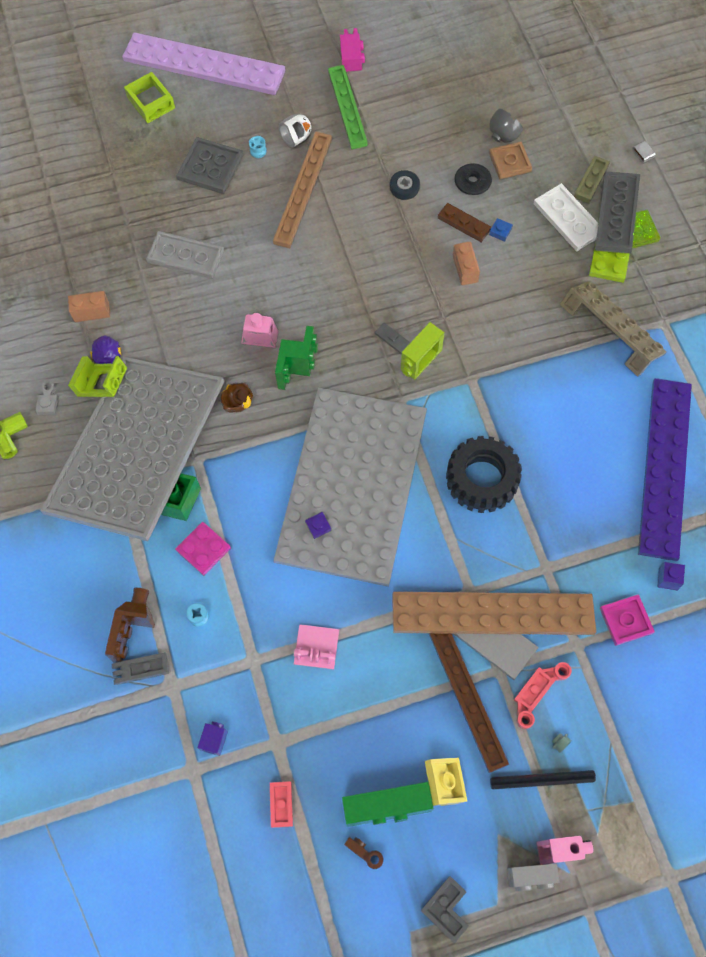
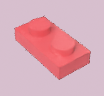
[270,781,293,828]

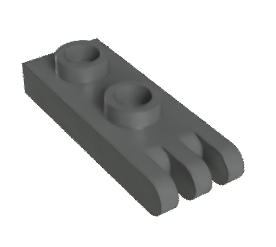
[111,652,169,685]

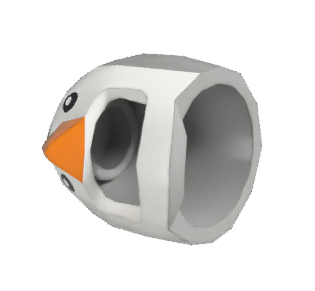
[278,114,311,147]

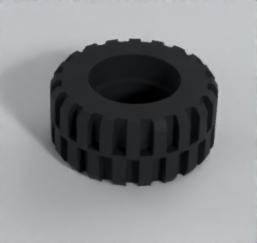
[446,436,522,513]

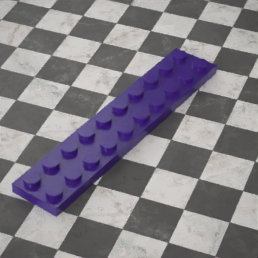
[638,378,692,561]

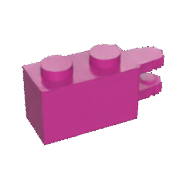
[340,28,365,72]

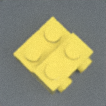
[425,758,467,806]

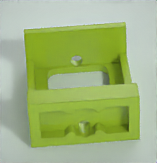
[68,356,127,397]

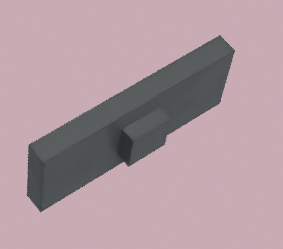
[375,323,410,354]

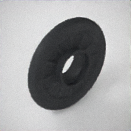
[454,163,492,195]

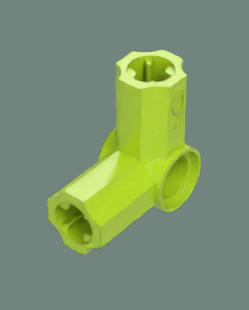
[0,412,28,459]

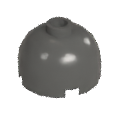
[489,109,523,142]

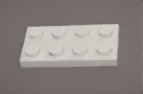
[533,183,598,252]

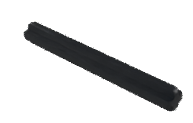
[490,770,596,789]

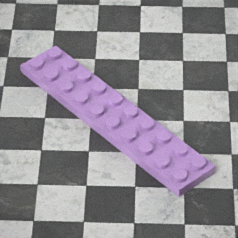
[122,33,285,95]

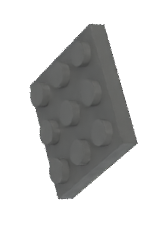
[176,137,243,194]

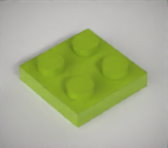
[589,243,630,283]

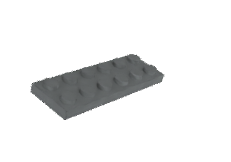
[595,171,640,254]

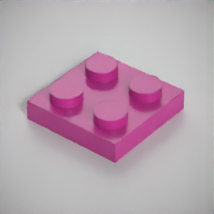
[175,522,231,576]
[600,594,655,646]

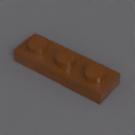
[438,203,491,243]

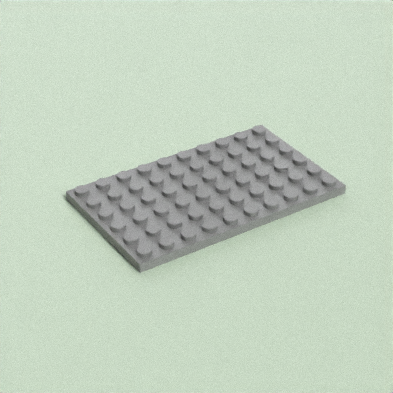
[41,357,224,542]
[273,388,427,587]

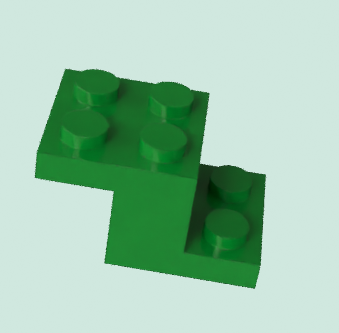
[275,326,318,390]

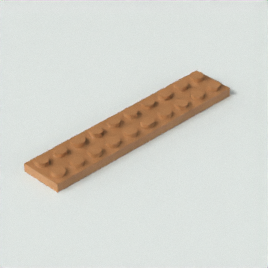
[392,592,596,635]

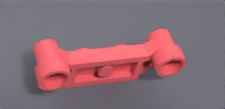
[514,662,572,729]

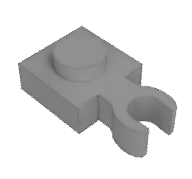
[36,383,58,415]

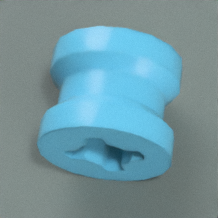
[249,136,267,158]
[187,603,209,626]

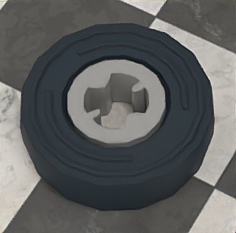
[390,170,420,200]

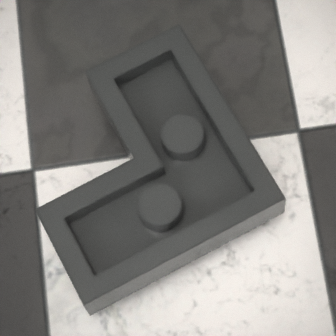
[421,876,469,944]

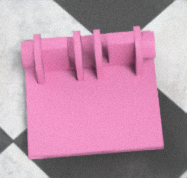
[294,625,339,669]

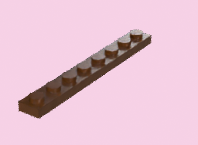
[428,633,509,773]

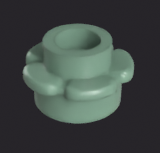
[552,733,571,753]

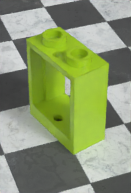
[124,72,175,124]
[401,322,444,380]

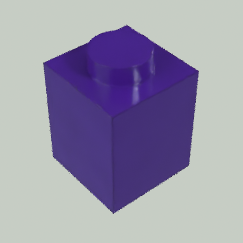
[657,562,685,591]
[197,721,228,756]

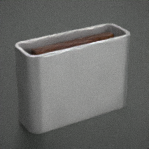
[632,141,655,163]

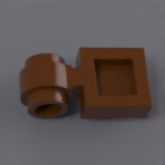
[344,837,384,869]

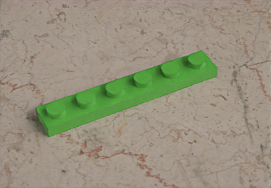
[328,65,368,150]

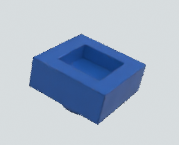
[489,218,513,242]

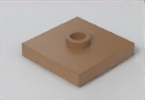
[489,142,532,180]

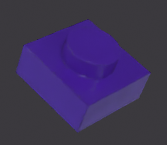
[305,512,332,539]

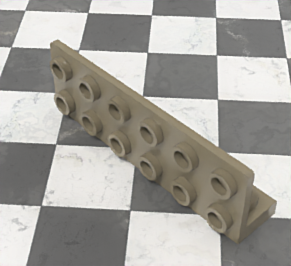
[560,281,666,377]

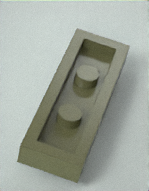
[574,155,610,204]

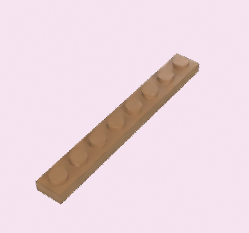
[273,132,332,248]

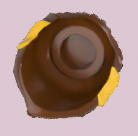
[220,383,253,413]

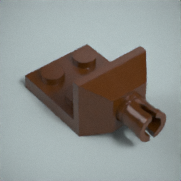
[105,587,155,663]

